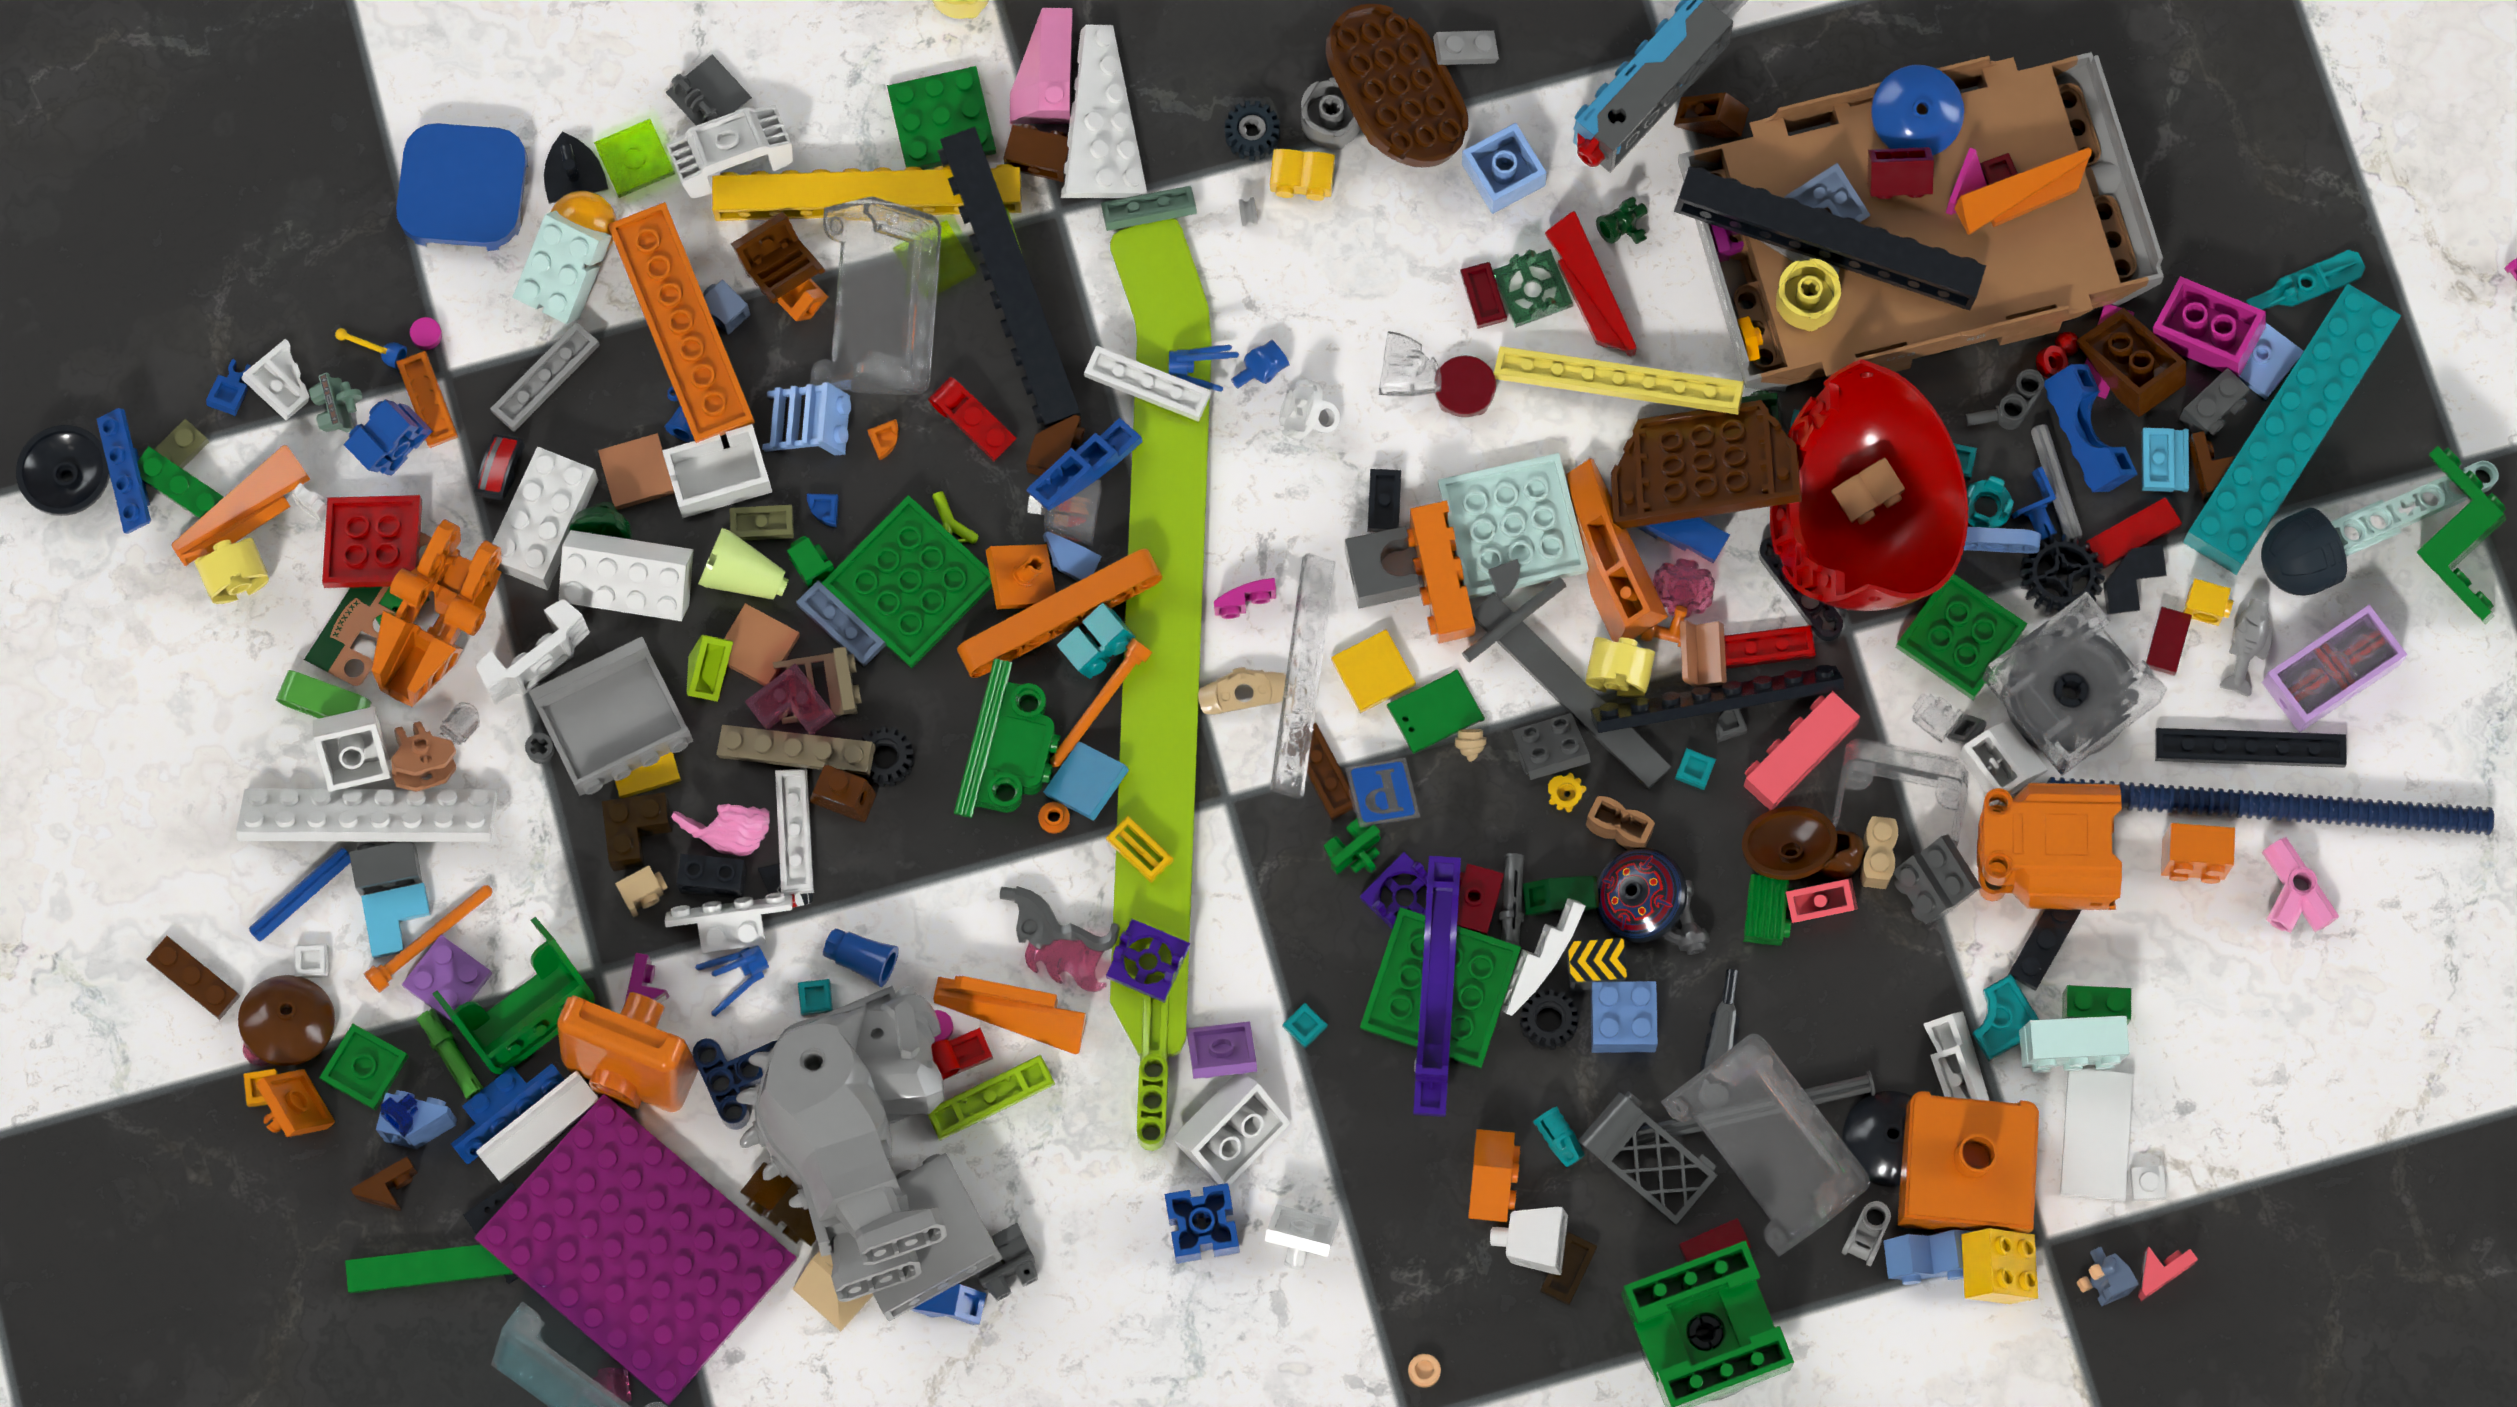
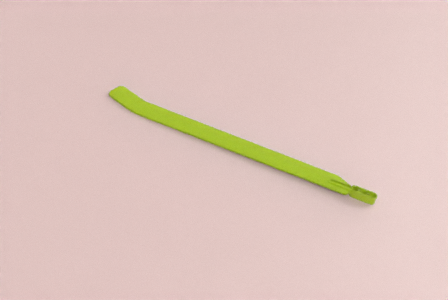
[1110,218,1212,1151]

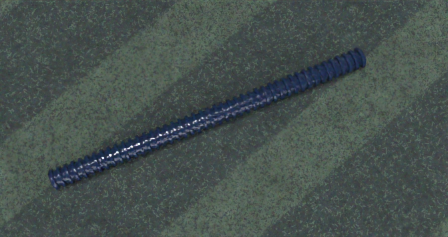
[2047,777,2494,836]

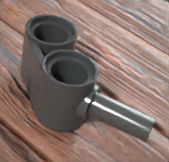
[1965,369,2044,430]

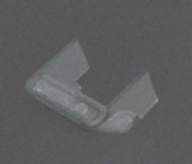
[1831,738,1969,847]

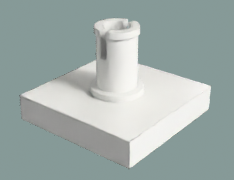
[1265,1205,1339,1270]

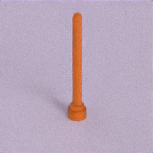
[1050,638,1153,767]
[363,885,493,993]

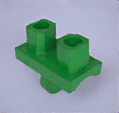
[1324,817,1381,875]

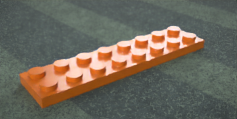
[608,202,755,443]

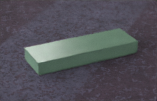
[1101,186,1197,231]

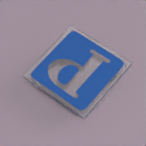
[1345,758,1420,827]

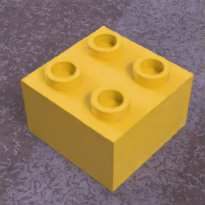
[1961,1228,2038,1304]

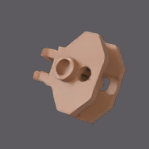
[391,721,456,792]

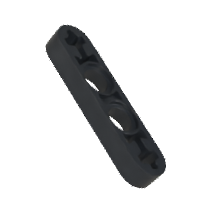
[1758,537,1843,641]

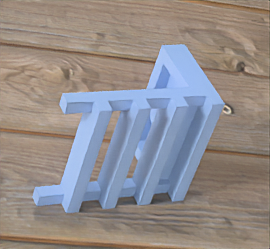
[762,382,851,456]

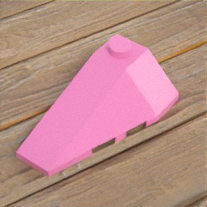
[1010,8,1073,124]

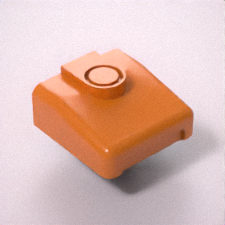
[557,992,699,1112]
[1898,1091,2039,1234]

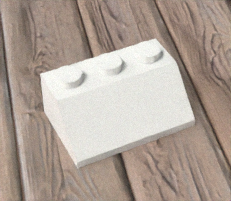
[1172,1074,1291,1186]

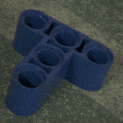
[693,1038,777,1130]

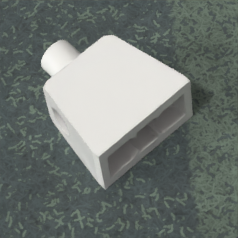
[1490,1207,1568,1275]

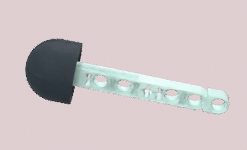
[2261,461,2499,596]

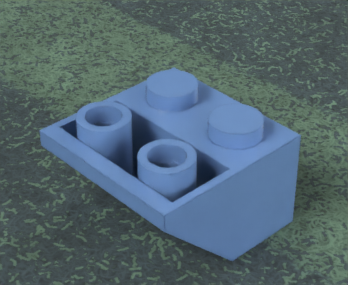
[376,1090,457,1149]

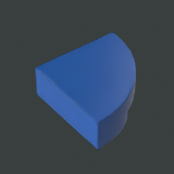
[807,494,839,527]

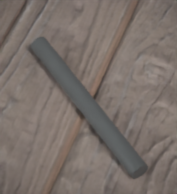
[1462,577,1567,663]

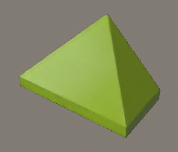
[687,635,733,702]

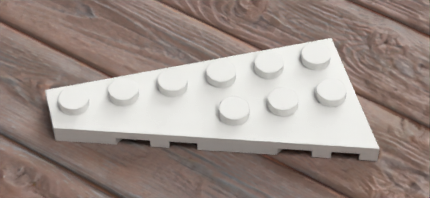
[1061,25,1147,198]

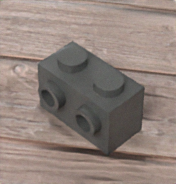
[2179,368,2250,437]

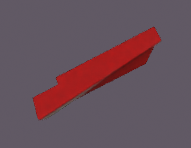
[1545,211,1637,357]

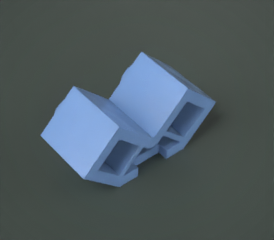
[1883,1230,1974,1285]

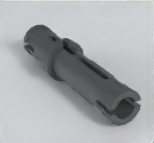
[1499,853,1525,947]

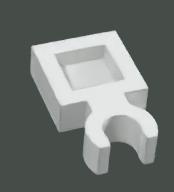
[292,483,327,522]

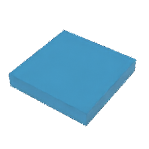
[1043,741,1129,821]

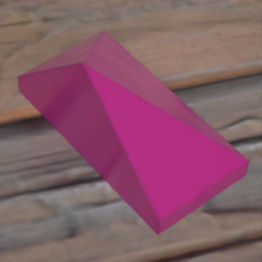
[1946,148,1987,215]

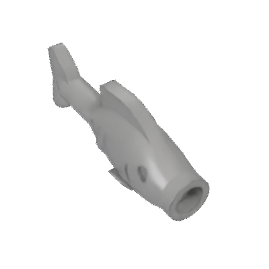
[2220,599,2272,697]

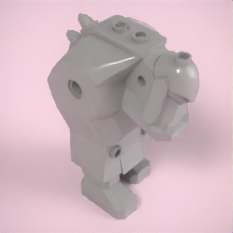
[736,986,947,1302]

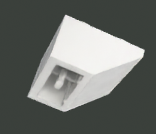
[1959,720,2048,805]

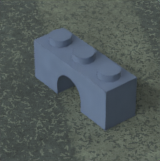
[656,279,751,352]

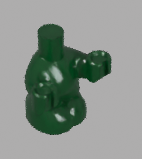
[1596,197,1648,244]

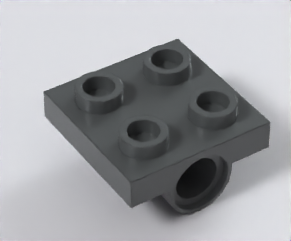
[1511,713,1591,780]

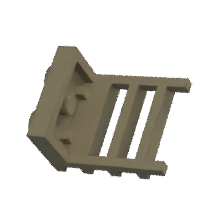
[773,647,862,725]

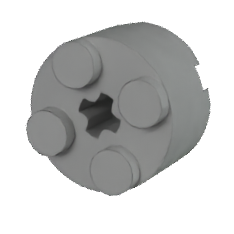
[1301,78,1360,150]

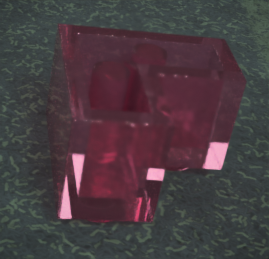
[745,663,836,735]

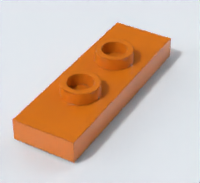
[396,351,458,448]

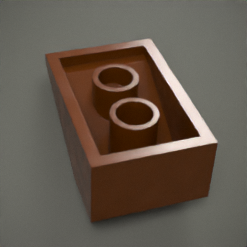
[2076,307,2186,417]

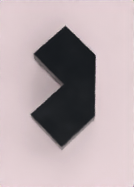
[2103,545,2167,615]

